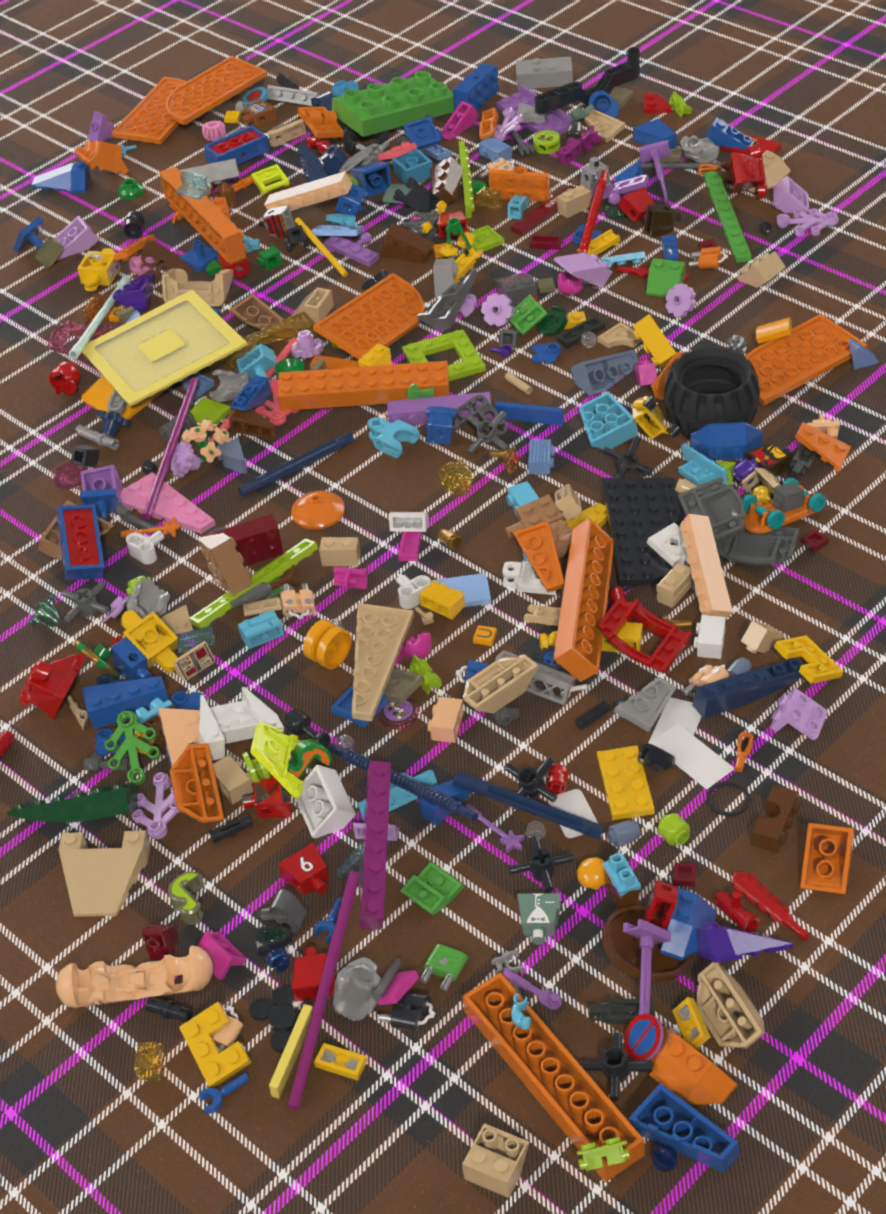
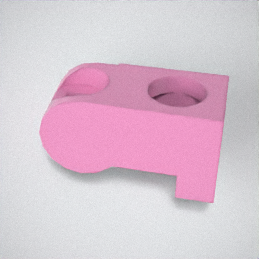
[128,255,158,276]

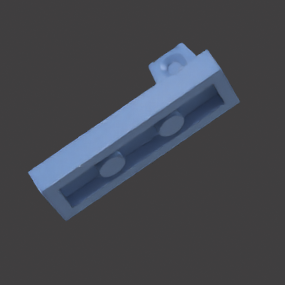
[420,144,451,163]

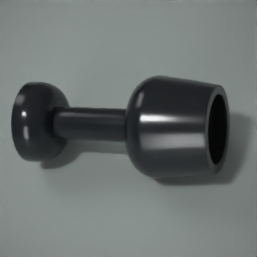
[284,709,331,747]

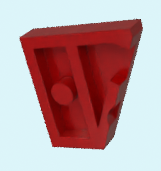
[643,93,672,114]

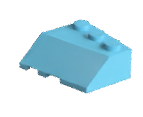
[579,391,638,449]

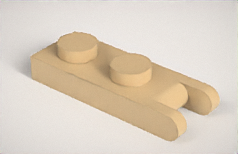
[523,604,561,626]

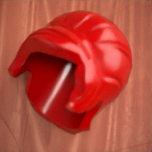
[48,362,81,396]

